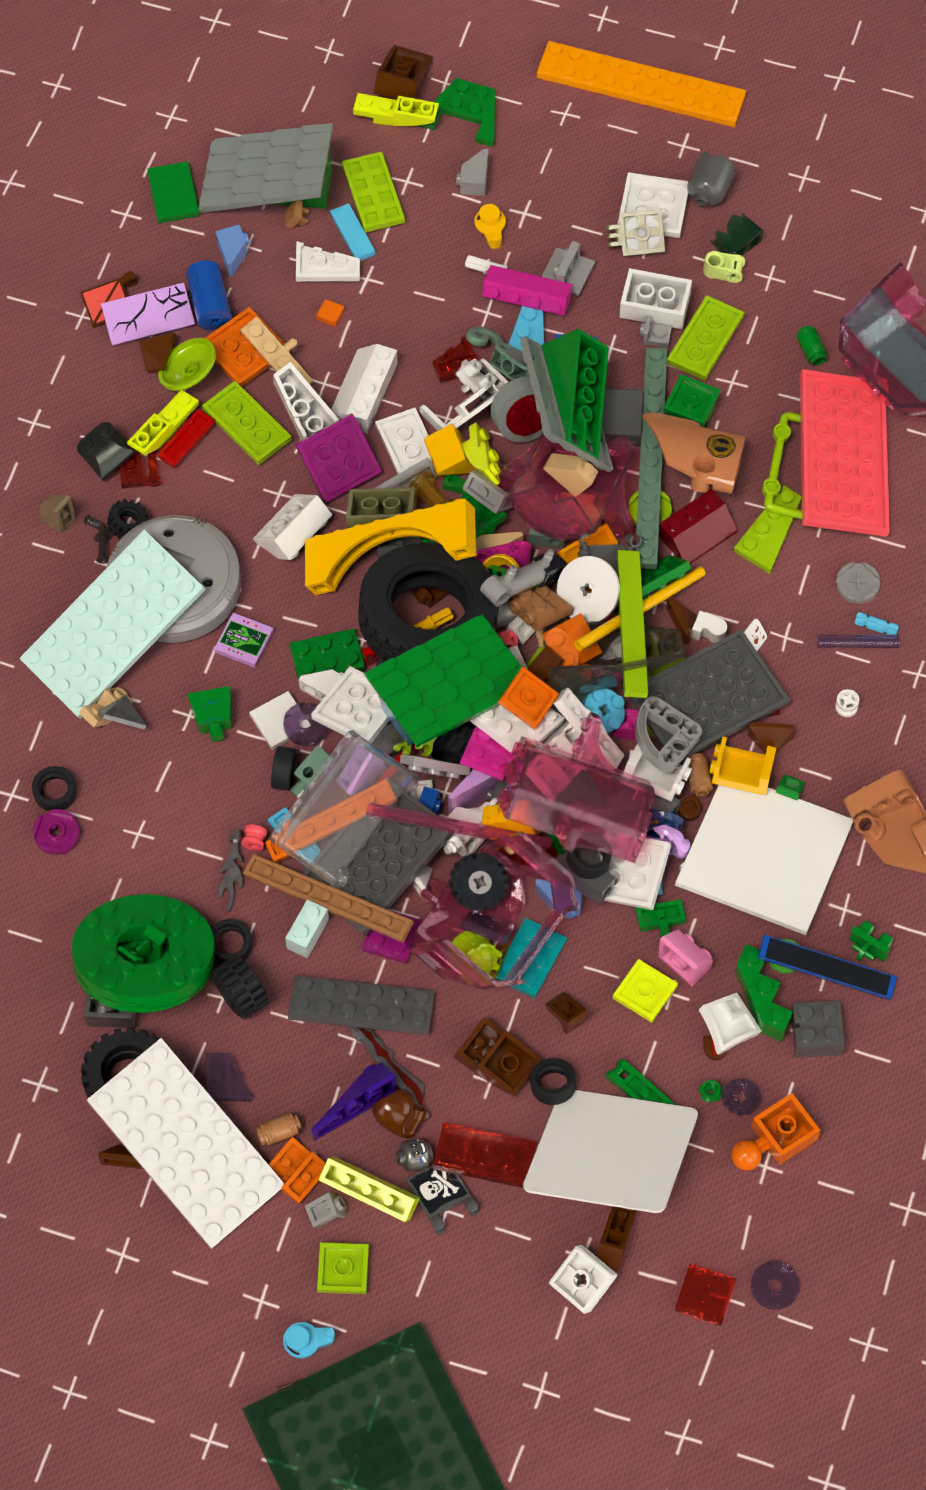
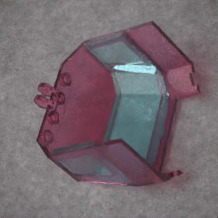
[839,262,926,418]

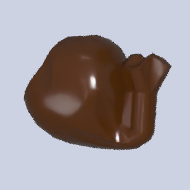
[372,1089,430,1138]

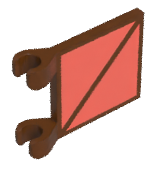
[80,271,137,328]

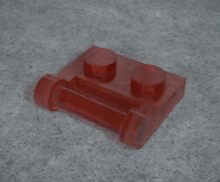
[120,448,161,488]

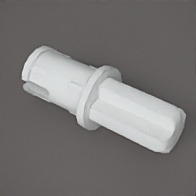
[465,255,508,275]

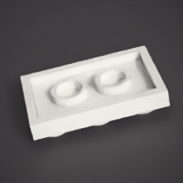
[375,408,431,474]

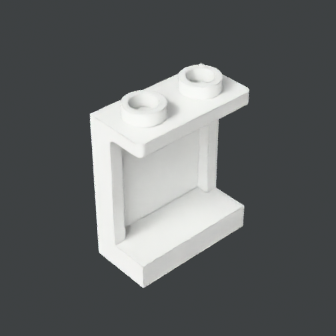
[621,744,692,801]

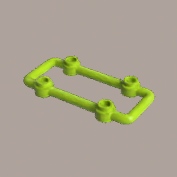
[762,412,802,519]

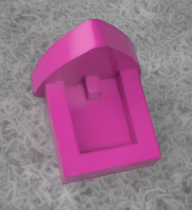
[613,708,639,740]

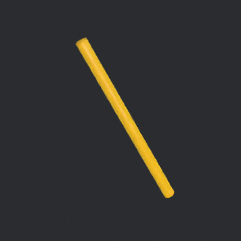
[574,566,706,651]

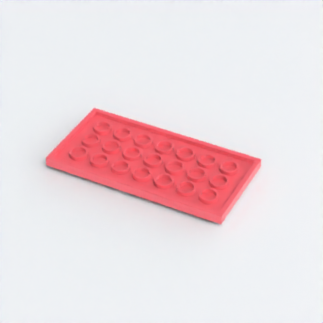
[800,369,890,537]

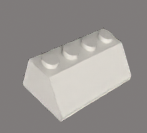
[331,344,398,433]

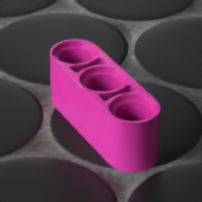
[473,541,531,569]

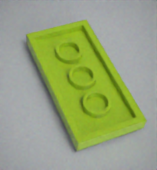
[667,295,745,381]
[202,381,292,466]

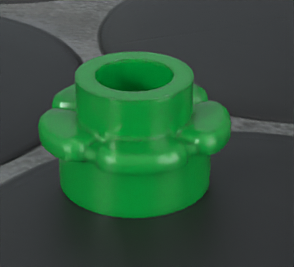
[699,1080,722,1103]

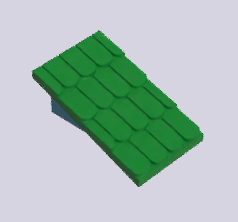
[364,614,522,748]

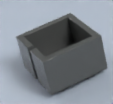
[791,1001,845,1058]

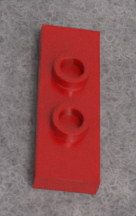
[157,409,215,469]

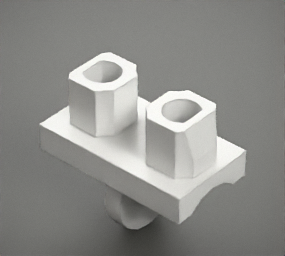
[455,359,497,400]

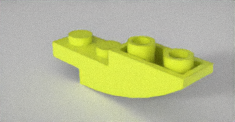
[353,93,439,126]
[127,390,199,455]
[463,422,500,485]

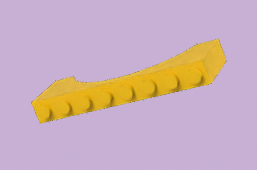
[305,499,476,595]

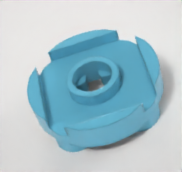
[581,688,625,733]

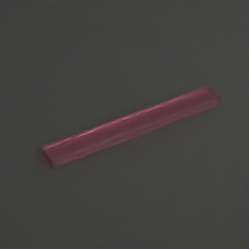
[365,802,552,851]

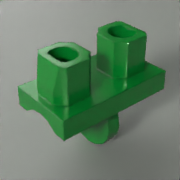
[849,920,893,962]

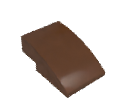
[453,1017,542,1096]

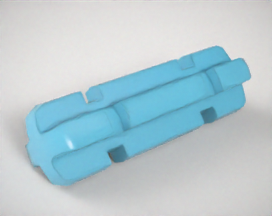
[855,612,899,637]

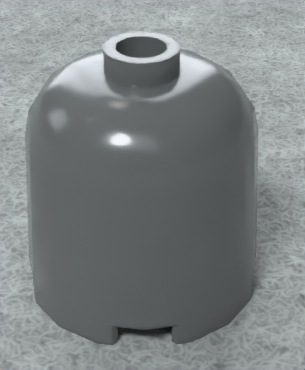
[687,152,737,206]

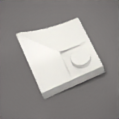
[699,993,762,1055]

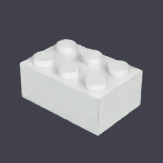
[620,268,692,329]

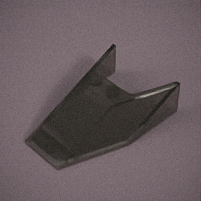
[543,621,684,695]

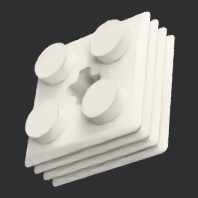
[549,1245,617,1314]

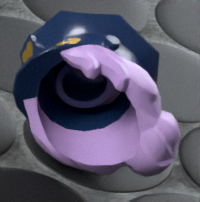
[639,809,691,859]

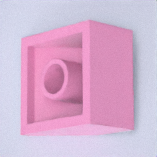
[658,929,713,987]

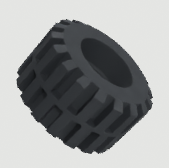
[430,724,474,776]
[212,955,269,1020]

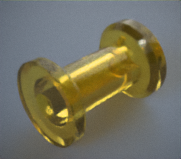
[408,471,455,507]

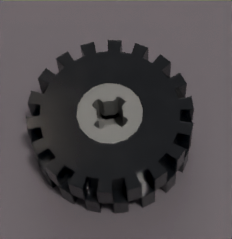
[448,852,509,912]

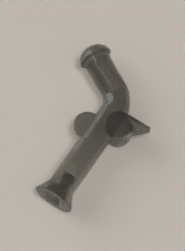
[84,515,112,564]

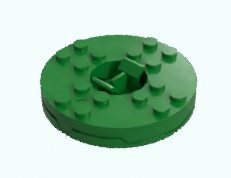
[72,894,214,1013]

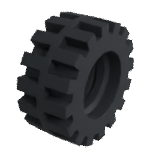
[107,499,148,540]

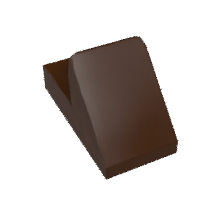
[545,992,588,1034]

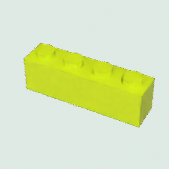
[319,1156,420,1222]

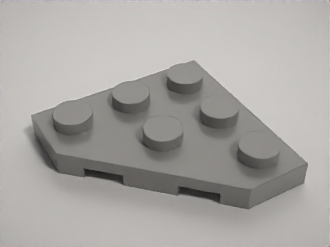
[400,754,470,779]

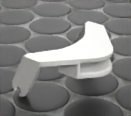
[419,358,509,431]

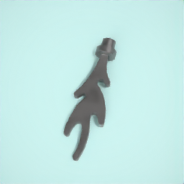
[218,829,243,912]

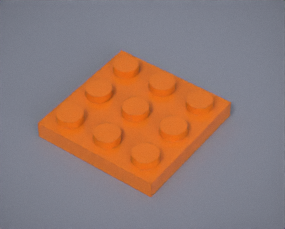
[205,307,290,387]

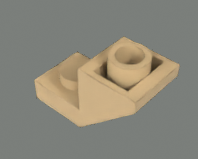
[79,687,134,728]

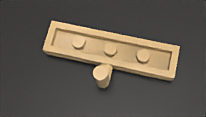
[240,316,313,385]

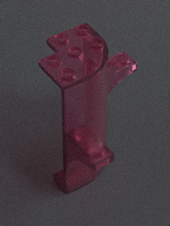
[497,432,637,540]
[498,712,655,863]

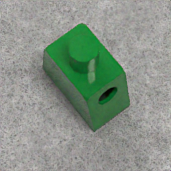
[187,686,232,742]

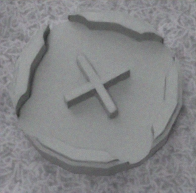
[836,562,880,604]

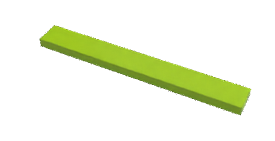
[616,550,648,698]

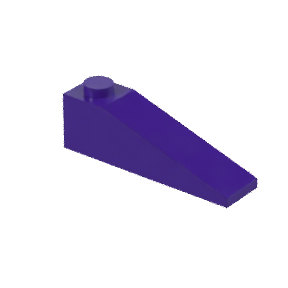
[311,1062,397,1141]

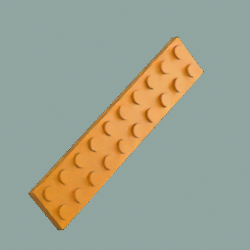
[537,41,746,128]

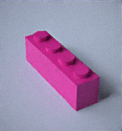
[482,265,573,316]

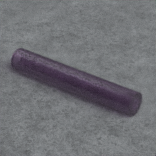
[817,634,899,648]

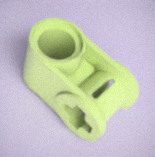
[703,251,746,283]

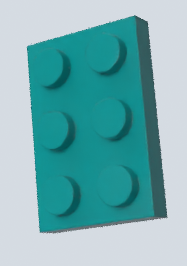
[493,918,567,999]

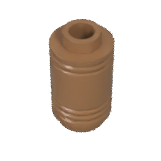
[688,753,713,797]
[255,1112,302,1146]

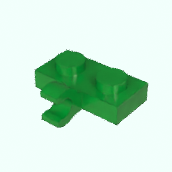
[635,899,686,939]

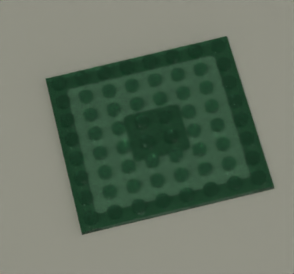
[242,1322,505,1490]

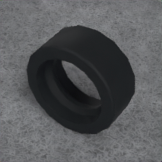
[271,746,297,791]
[32,766,77,811]
[566,832,612,879]
[211,919,253,964]
[530,1058,576,1105]

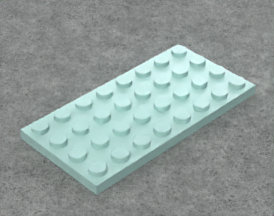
[19,530,206,719]

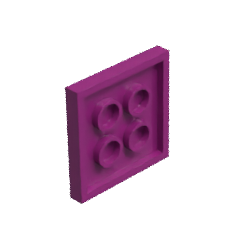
[294,413,382,503]

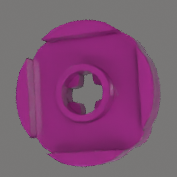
[33,809,80,855]

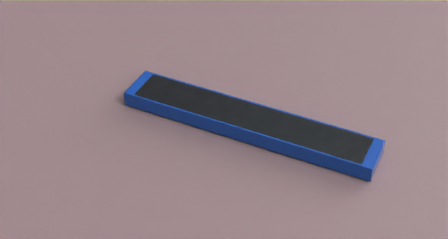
[757,935,897,1000]

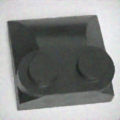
[77,422,136,481]

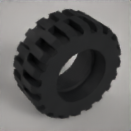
[81,1028,159,1098]

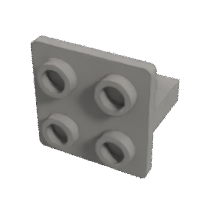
[541,241,595,296]

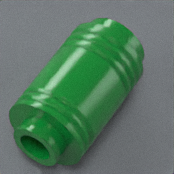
[796,326,828,366]

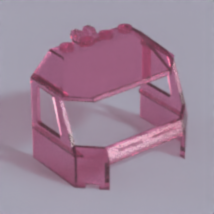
[408,831,579,990]

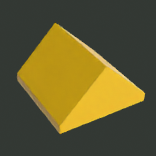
[424,423,475,475]

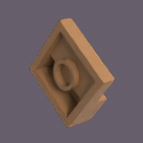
[508,586,572,631]

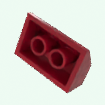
[658,489,738,564]

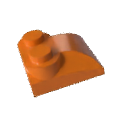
[542,613,603,674]

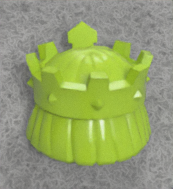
[448,929,502,985]

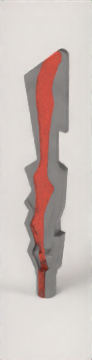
[347,1026,424,1107]

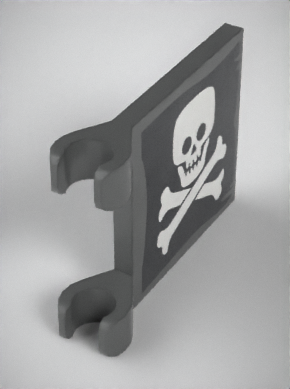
[406,1157,479,1235]

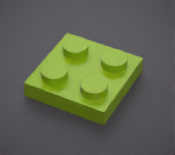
[317,1242,369,1294]

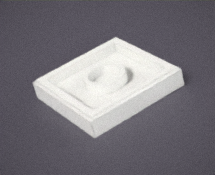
[249,691,311,750]

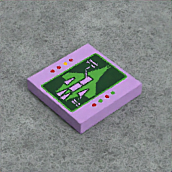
[214,613,274,668]

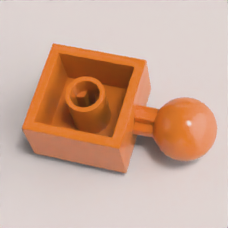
[731,1093,821,1171]

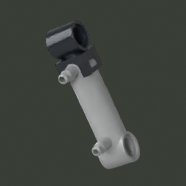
[480,549,568,607]

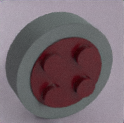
[491,376,552,442]

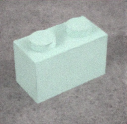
[285,900,329,958]

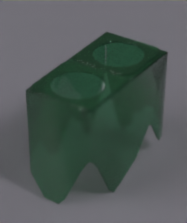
[709,213,763,256]

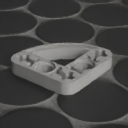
[635,696,702,773]

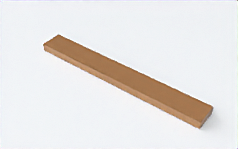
[243,854,414,943]

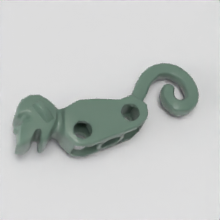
[466,327,529,380]

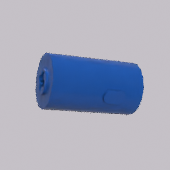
[186,260,232,330]

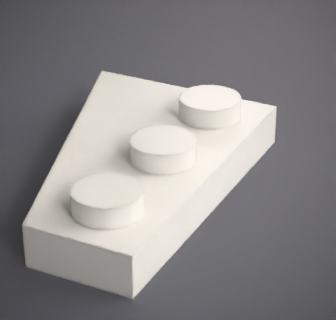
[296,241,360,282]

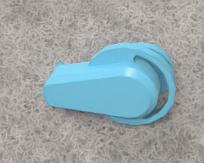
[283,1322,335,1359]

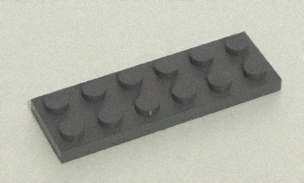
[288,975,435,1035]

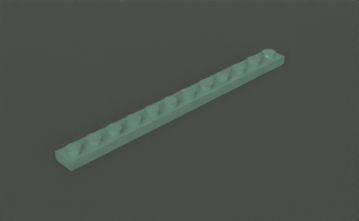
[635,347,667,569]

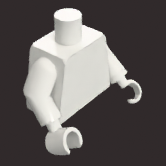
[438,798,498,856]

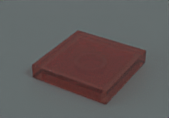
[674,1264,736,1326]

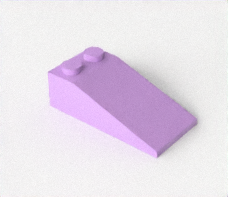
[448,756,517,815]

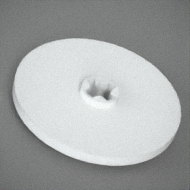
[557,556,620,624]

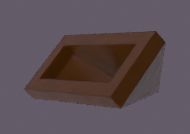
[139,332,176,373]
[666,597,697,645]
[748,722,795,754]
[98,1143,143,1169]

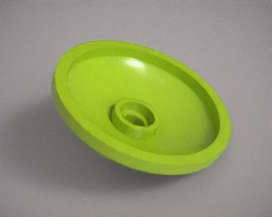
[158,338,216,391]

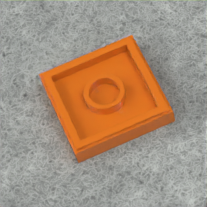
[498,667,559,730]

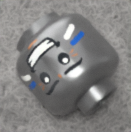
[396,1138,433,1172]

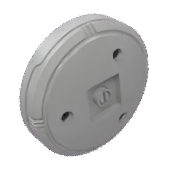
[107,515,241,643]

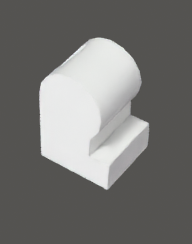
[691,611,727,643]

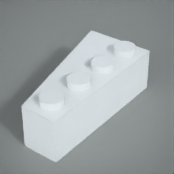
[273,362,339,440]

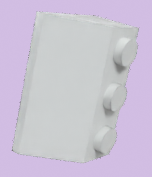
[253,494,332,560]

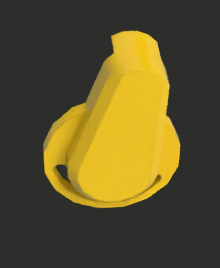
[475,204,506,249]

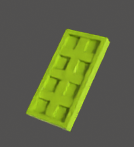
[342,151,405,233]

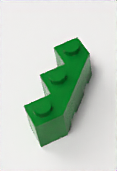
[735,944,793,1042]

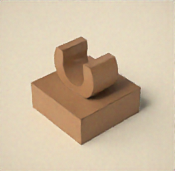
[285,200,309,229]

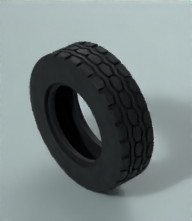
[358,542,499,661]

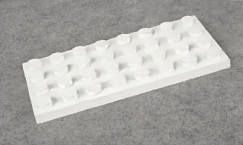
[86,1038,284,1249]

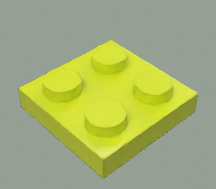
[613,959,678,1023]

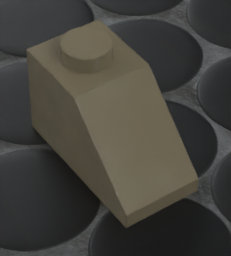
[39,494,76,534]

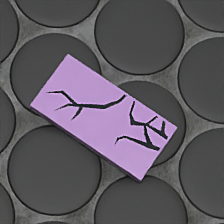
[101,283,195,346]

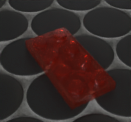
[433,1122,537,1188]

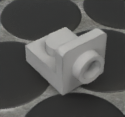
[640,316,672,348]
[305,1193,347,1229]

